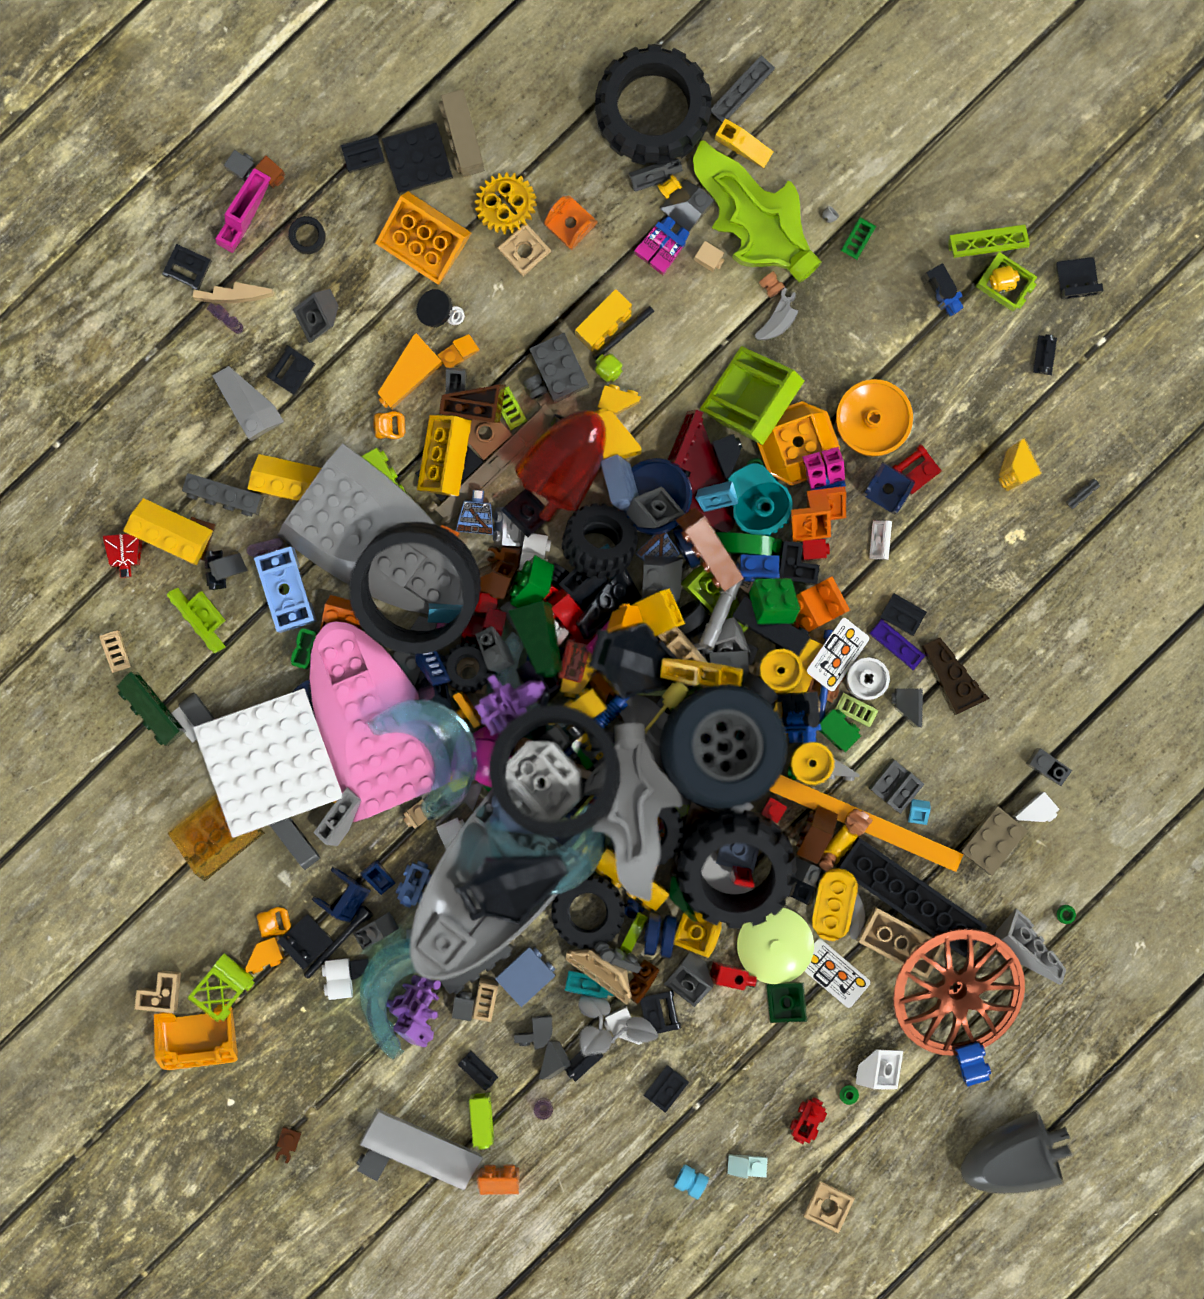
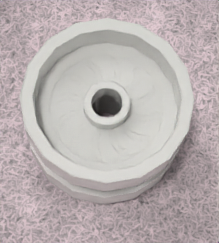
[845,657,890,700]

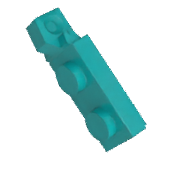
[565,971,614,999]

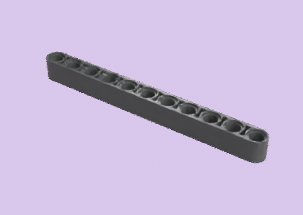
[178,692,321,870]

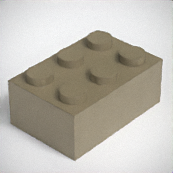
[959,806,1028,876]

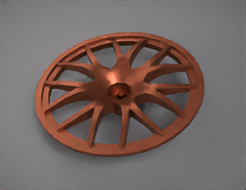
[893,929,1025,1056]

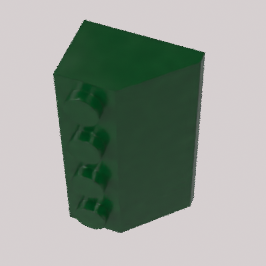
[117,671,186,746]

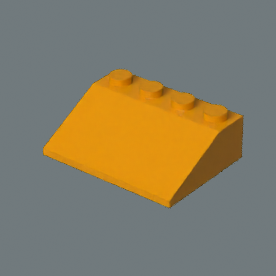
[375,191,471,285]

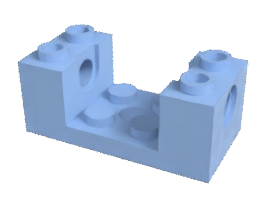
[254,546,317,633]

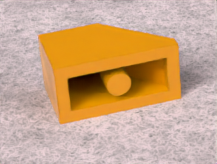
[607,603,643,632]

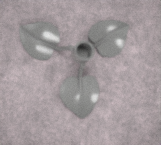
[578,995,659,1056]

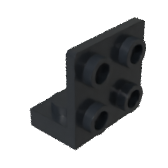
[1056,257,1103,300]
[277,914,333,970]

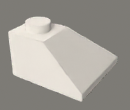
[856,1050,903,1089]

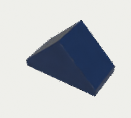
[360,860,396,895]

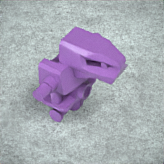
[474,675,545,736]
[386,975,441,1047]

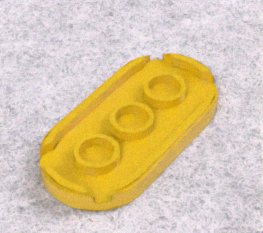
[812,868,858,941]

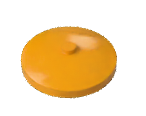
[836,379,913,457]

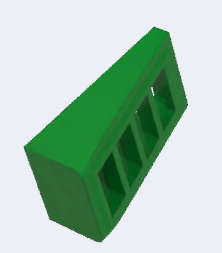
[841,217,876,260]

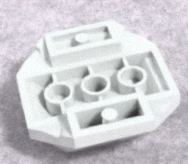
[506,741,582,821]

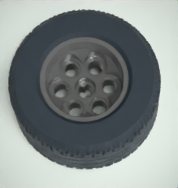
[660,684,787,808]

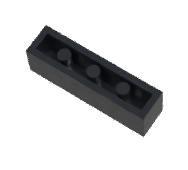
[732,597,811,657]

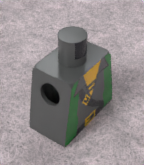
[567,725,614,770]

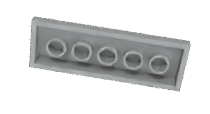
[360,1108,483,1190]

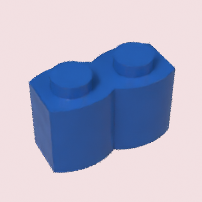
[955,1041,991,1087]

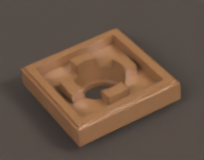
[468,419,512,461]

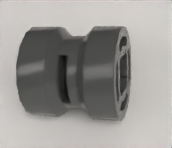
[523,374,548,400]

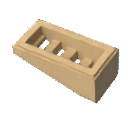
[99,630,131,673]
[472,978,499,1022]

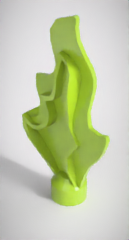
[693,140,822,283]

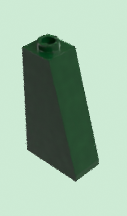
[509,601,563,678]

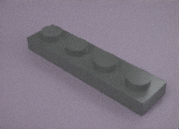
[711,55,775,124]

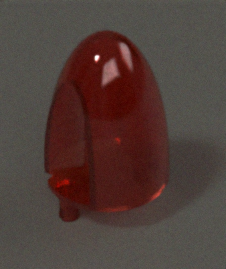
[515,410,606,522]

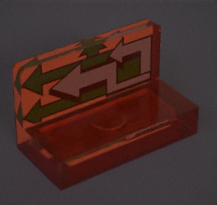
[558,639,589,683]

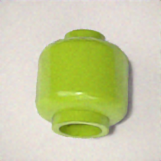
[595,354,623,382]

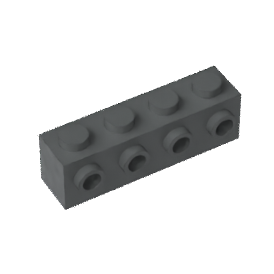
[182,473,264,517]

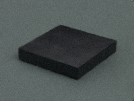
[501,488,554,537]

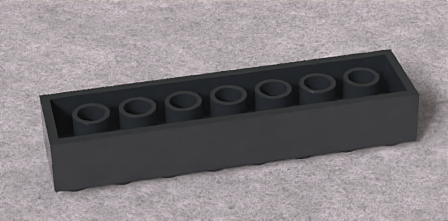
[836,837,987,958]

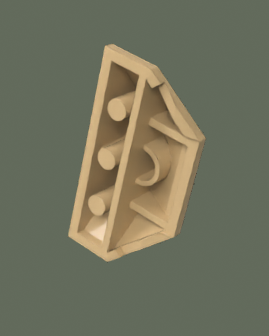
[565,947,631,1005]

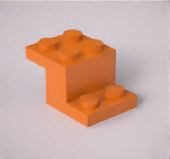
[791,486,846,542]
[792,577,850,632]

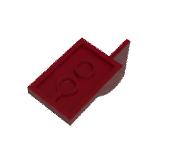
[667,409,735,532]

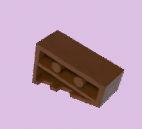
[439,384,505,423]

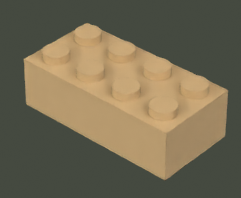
[856,907,944,979]

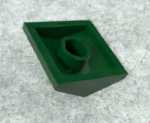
[669,876,697,922]
[767,982,807,1023]

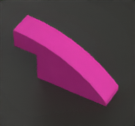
[216,168,271,253]

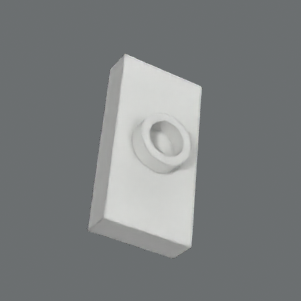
[869,521,892,560]

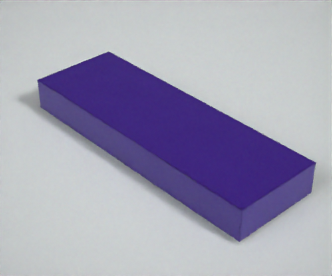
[869,619,926,670]

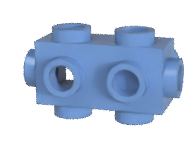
[396,860,432,907]

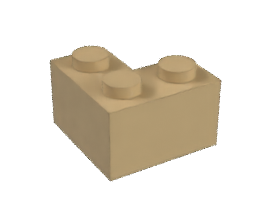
[135,970,181,1013]

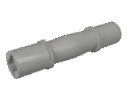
[699,580,742,650]

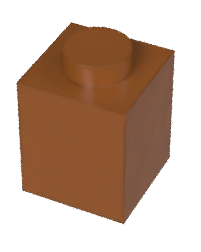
[255,156,285,188]

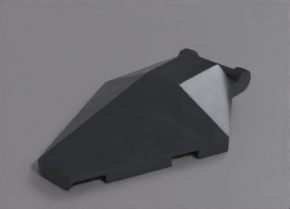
[586,622,678,699]
[454,855,569,925]

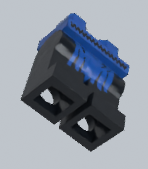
[921,263,964,317]
[778,691,821,743]

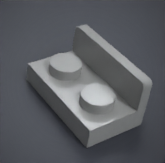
[493,507,524,547]

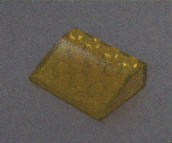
[168,794,265,881]

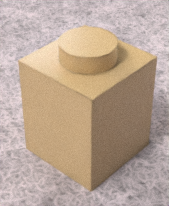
[694,241,725,272]

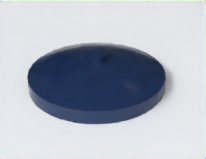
[618,458,692,535]

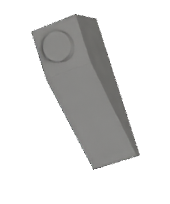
[313,788,361,846]

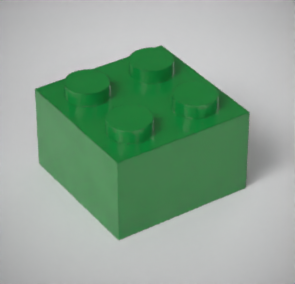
[510,555,554,608]
[749,578,800,624]
[819,709,861,753]

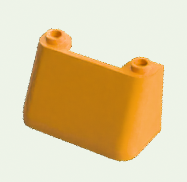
[154,1004,238,1070]

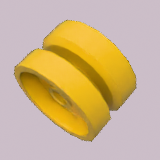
[759,649,803,694]
[790,742,834,785]

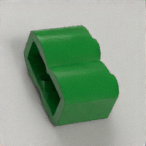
[291,628,318,669]

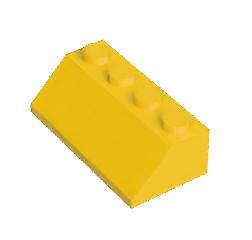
[417,415,472,496]
[999,439,1042,491]
[248,454,322,502]
[123,498,213,565]
[594,845,670,911]

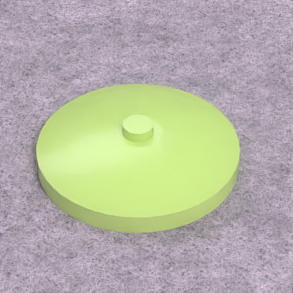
[737,907,814,984]

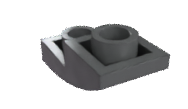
[209,553,247,581]

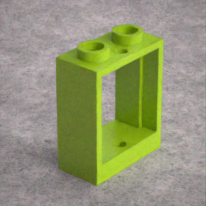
[975,252,1037,312]
[469,1092,494,1149]

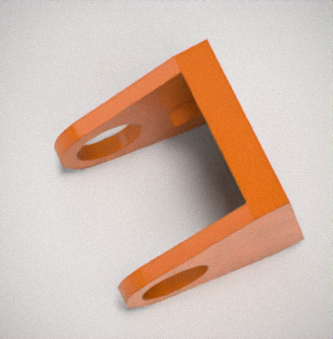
[544,196,598,250]

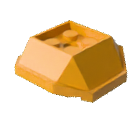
[756,401,840,486]

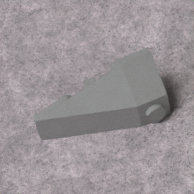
[213,366,284,442]
[694,617,751,661]
[995,909,1066,985]

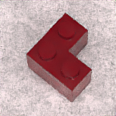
[461,608,507,647]

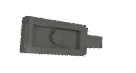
[629,159,683,192]

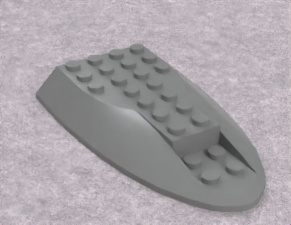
[277,443,463,614]
[410,790,585,980]

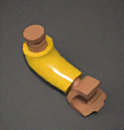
[819,808,873,871]

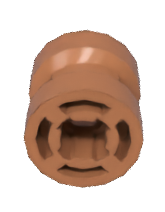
[759,271,785,298]

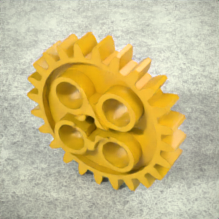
[475,172,537,234]

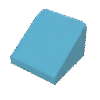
[908,799,931,825]

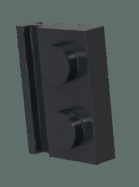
[341,135,386,173]
[879,593,927,636]
[643,1065,689,1113]

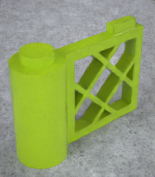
[187,953,255,1022]

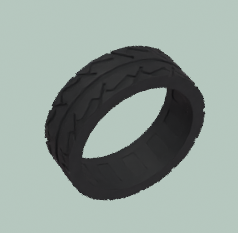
[349,522,481,654]
[489,705,621,838]

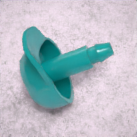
[728,463,793,536]

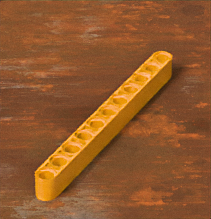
[769,775,964,872]

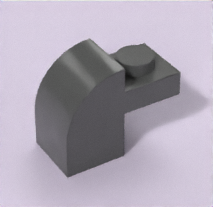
[514,1015,553,1050]

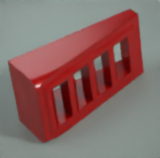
[730,865,754,888]

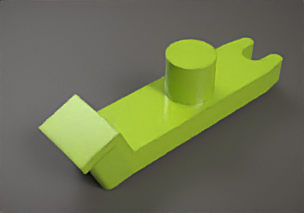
[620,912,648,954]

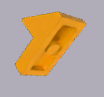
[437,334,480,368]

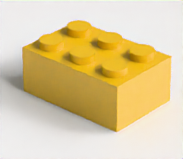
[575,289,632,352]

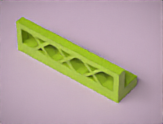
[948,225,1030,258]

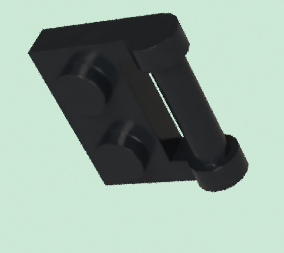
[163,244,212,290]
[266,345,316,396]
[640,990,682,1034]

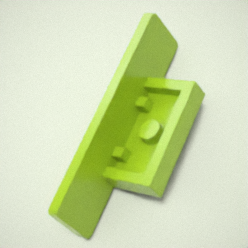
[167,588,226,653]

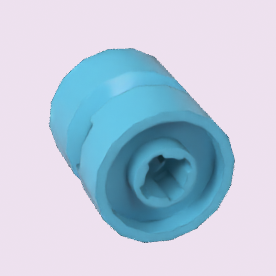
[673,1165,709,1200]

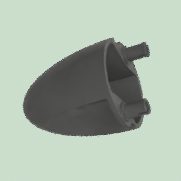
[961,1110,1072,1194]

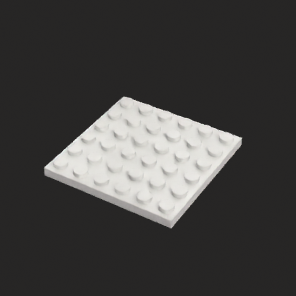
[193,689,342,838]

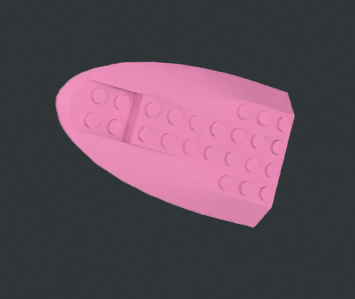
[310,622,459,822]

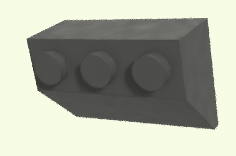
[642,555,683,608]

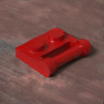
[892,444,942,495]

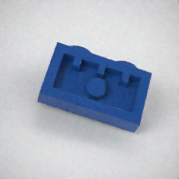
[740,555,780,582]

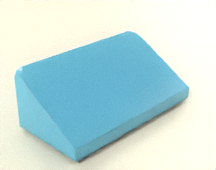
[696,481,738,512]
[428,603,462,623]

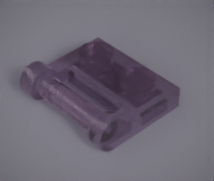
[206,303,244,334]
[247,538,286,558]

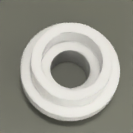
[447,306,465,325]

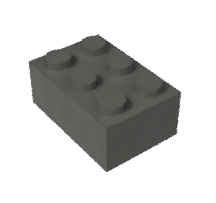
[530,333,589,404]

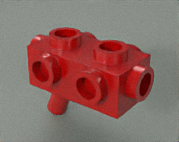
[789,1097,827,1144]

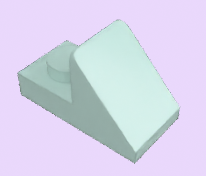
[727,1154,767,1179]

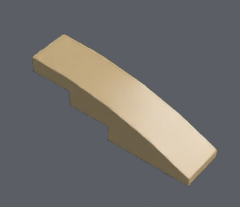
[193,282,275,303]
[658,627,709,689]

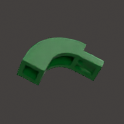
[715,532,782,558]

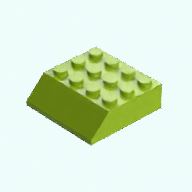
[700,346,805,445]

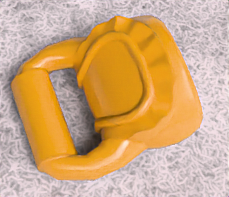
[373,411,406,439]
[256,907,291,938]

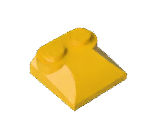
[674,912,722,958]

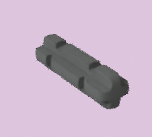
[1066,479,1100,509]

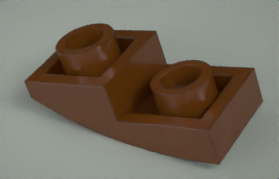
[629,959,659,1004]

